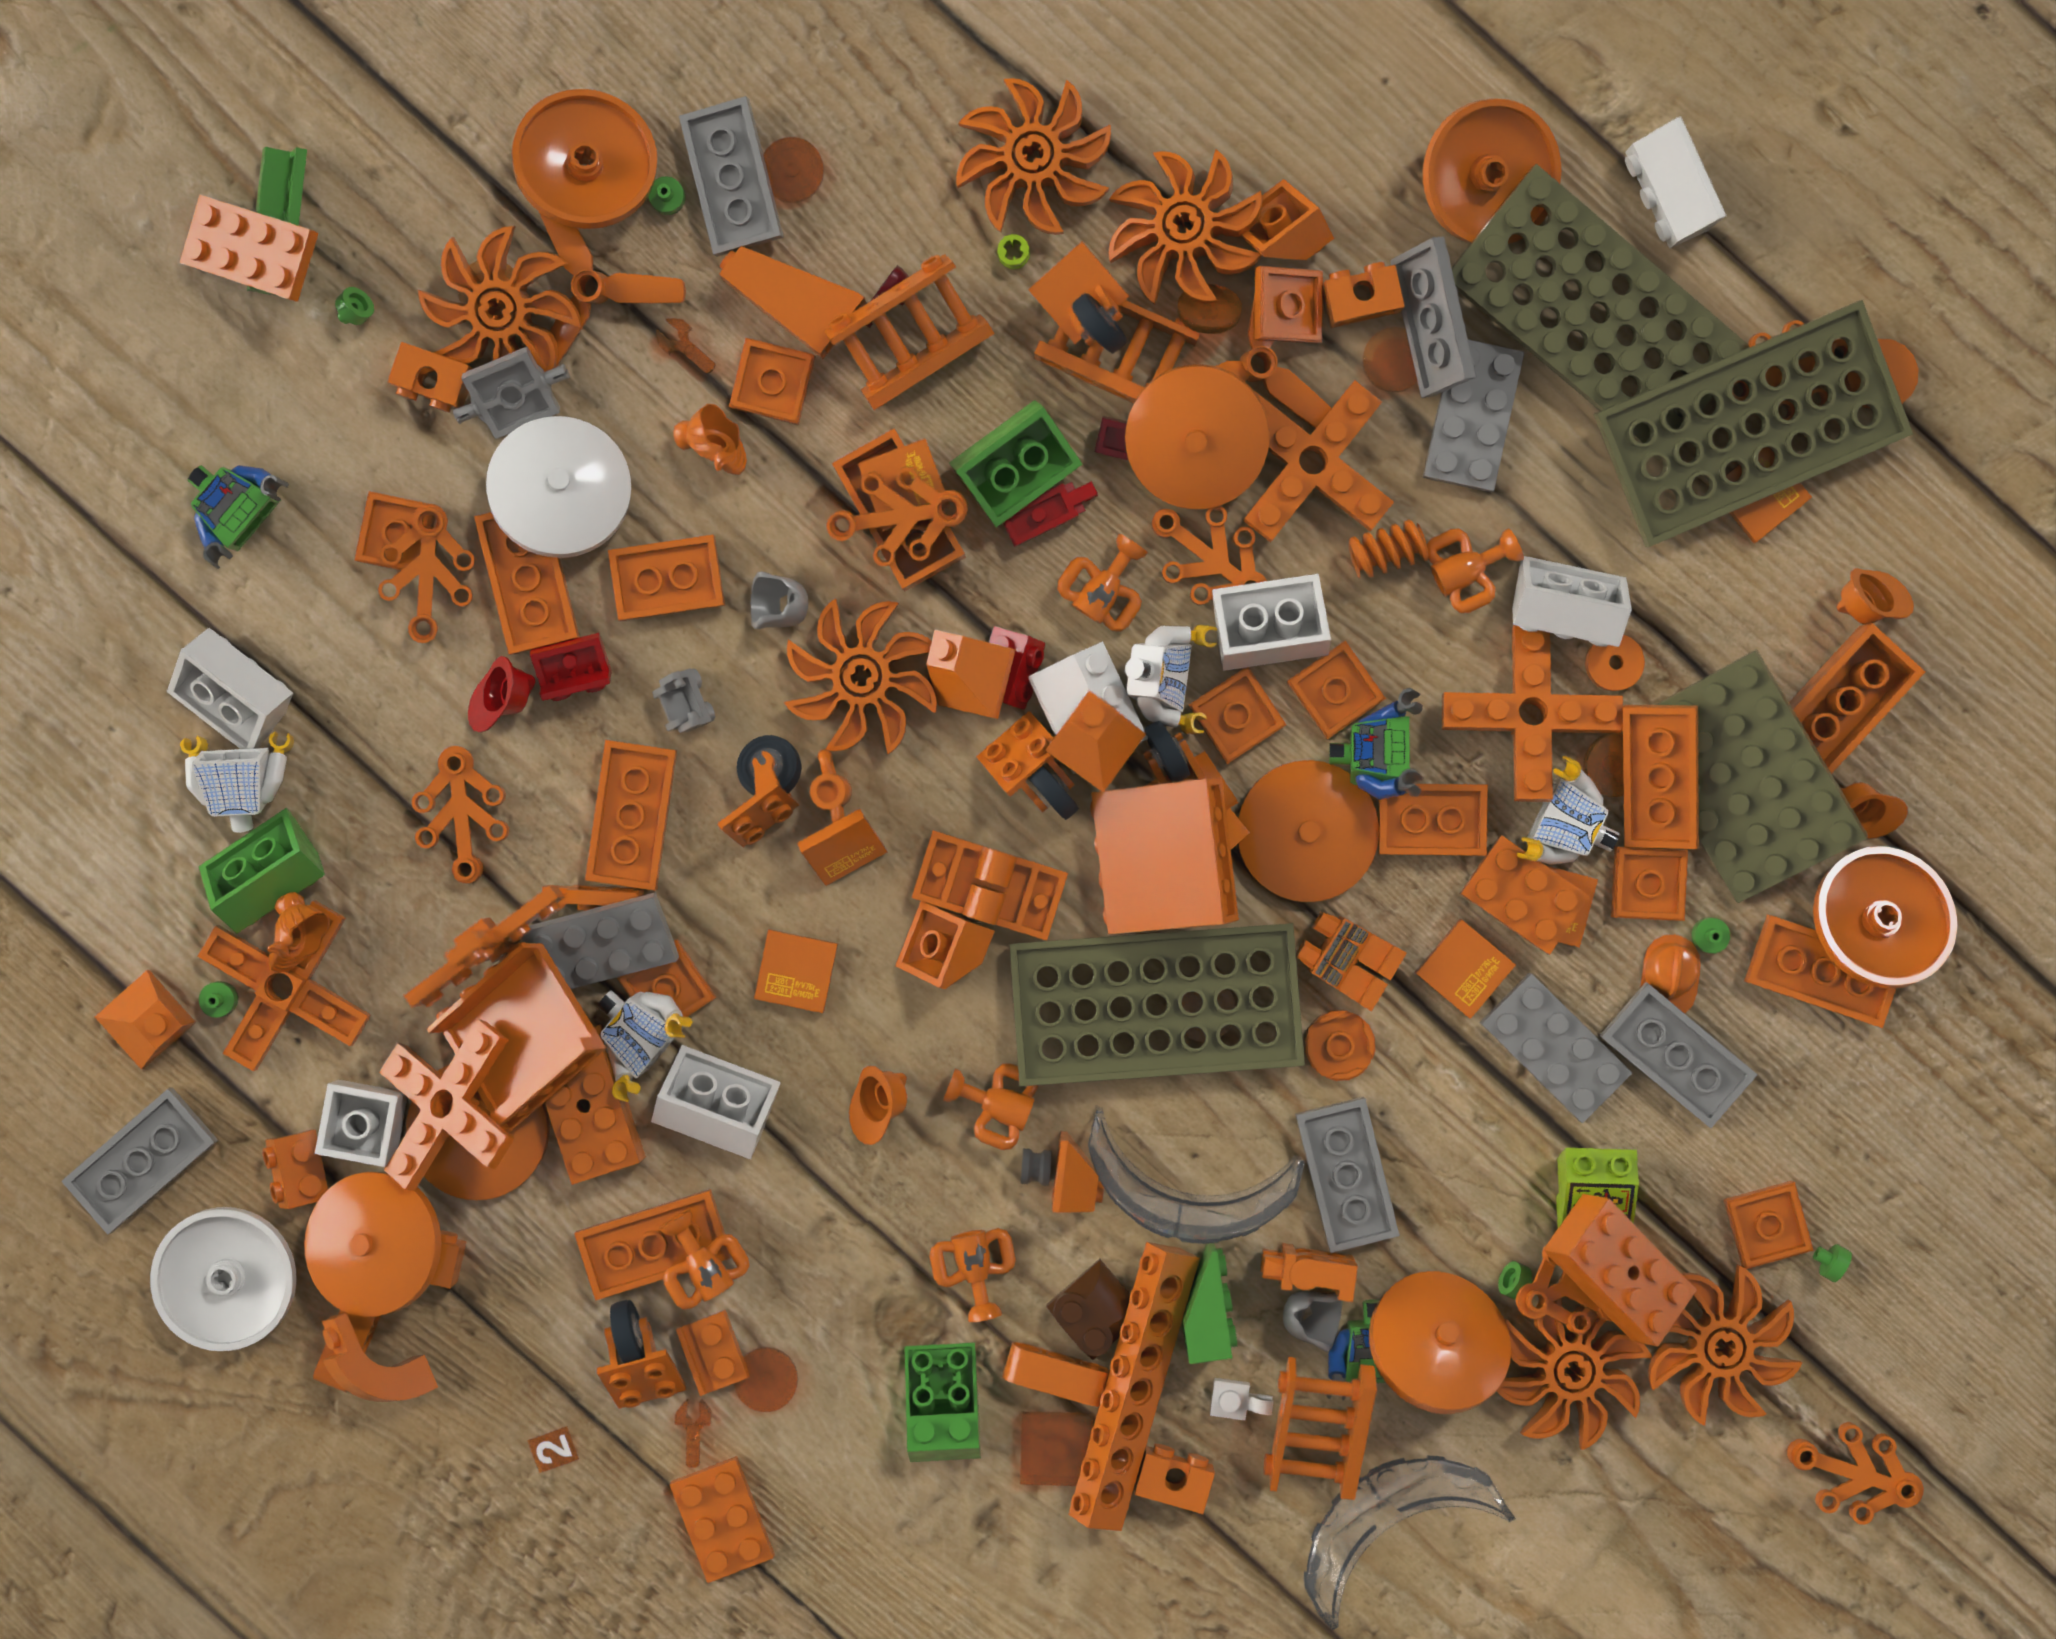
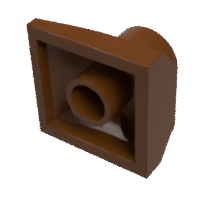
[1047,1259,1130,1360]

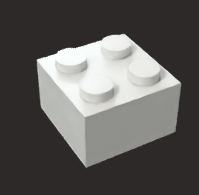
[315,1080,408,1167]

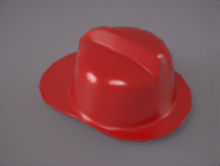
[468,656,536,733]

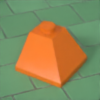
[1241,179,1335,260]
[926,630,1015,719]
[1045,690,1146,793]
[895,901,995,990]
[95,970,196,1070]
[1052,1131,1105,1213]

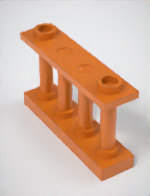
[824,254,995,410]
[1034,300,1200,404]
[1263,1357,1377,1500]

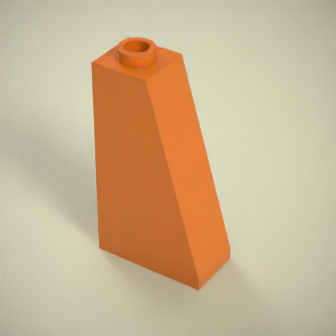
[719,246,867,359]

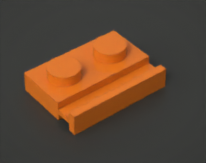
[676,1310,750,1396]

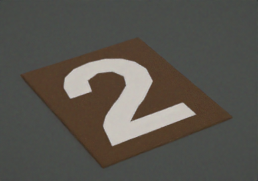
[527,1426,579,1473]

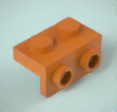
[263,1129,328,1209]

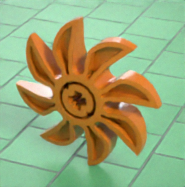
[956,78,1111,235]
[1108,149,1262,305]
[418,226,581,372]
[784,598,937,754]
[1648,1264,1803,1426]
[1496,1298,1652,1450]

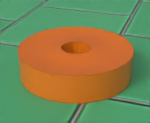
[1585,635,1645,691]

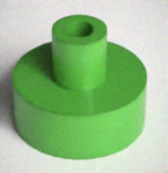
[648,176,686,215]
[335,287,374,325]
[1691,917,1730,953]
[199,981,238,1018]
[1813,1244,1852,1282]
[1498,1261,1533,1300]

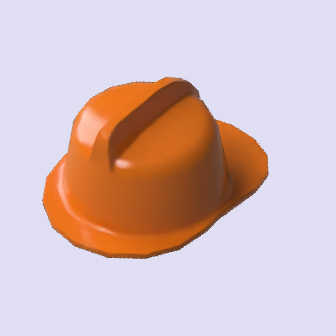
[1836,568,1914,625]
[1840,782,1908,838]
[1640,934,1701,1014]
[849,1066,907,1145]

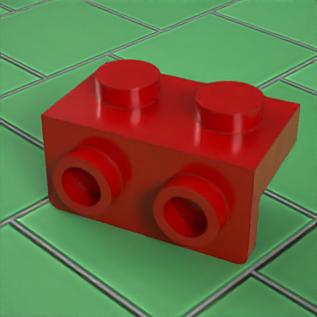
[989,626,1045,710]
[530,633,612,701]

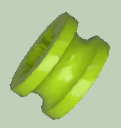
[997,234,1030,270]

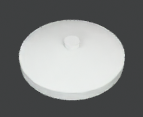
[486,416,631,558]
[150,1207,296,1351]

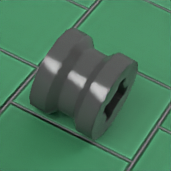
[1021,1148,1052,1186]

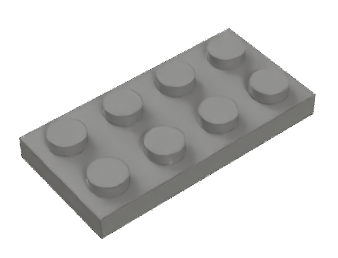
[679,96,784,257]
[1390,236,1476,398]
[1422,340,1524,493]
[522,892,679,989]
[1479,972,1632,1123]
[1599,982,1758,1128]
[61,1087,219,1235]
[1295,1097,1400,1253]

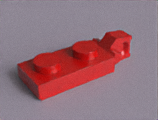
[1003,481,1098,547]

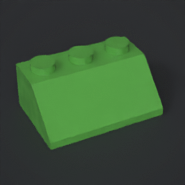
[949,400,1083,527]
[199,808,325,934]

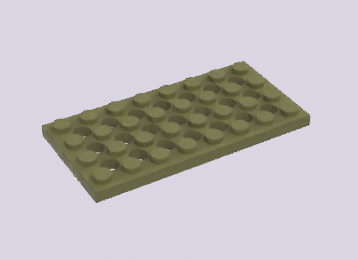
[1451,164,1749,460]
[1594,300,1913,547]
[1009,923,1305,1086]

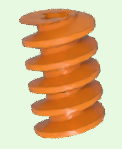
[1349,519,1428,579]

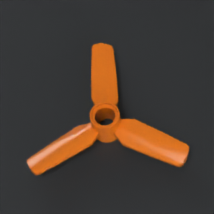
[539,212,686,367]
[1216,295,1332,429]

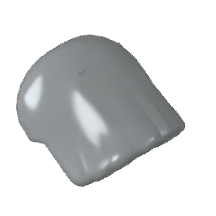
[750,571,809,629]
[1283,1290,1343,1351]

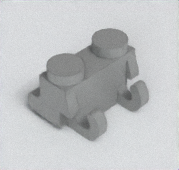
[652,668,715,733]

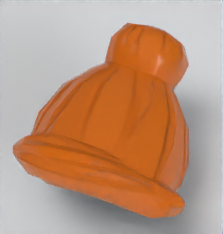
[673,404,747,475]
[267,892,330,973]

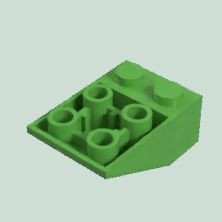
[1182,1242,1238,1364]
[905,1343,981,1462]

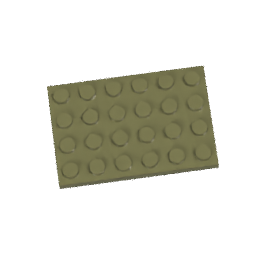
[1656,649,1868,903]

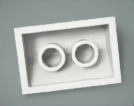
[1625,116,1726,249]
[1512,556,1632,647]
[1212,574,1331,671]
[167,628,293,749]
[1028,641,1148,774]
[651,1045,781,1159]

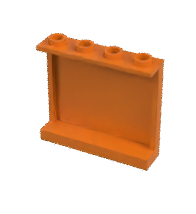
[1090,777,1239,934]
[427,942,606,1132]

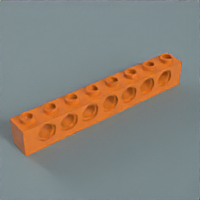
[1068,1242,1200,1531]

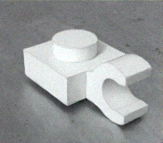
[1210,1378,1273,1421]

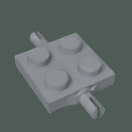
[453,347,570,439]

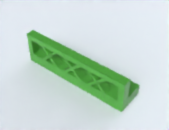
[247,147,307,297]

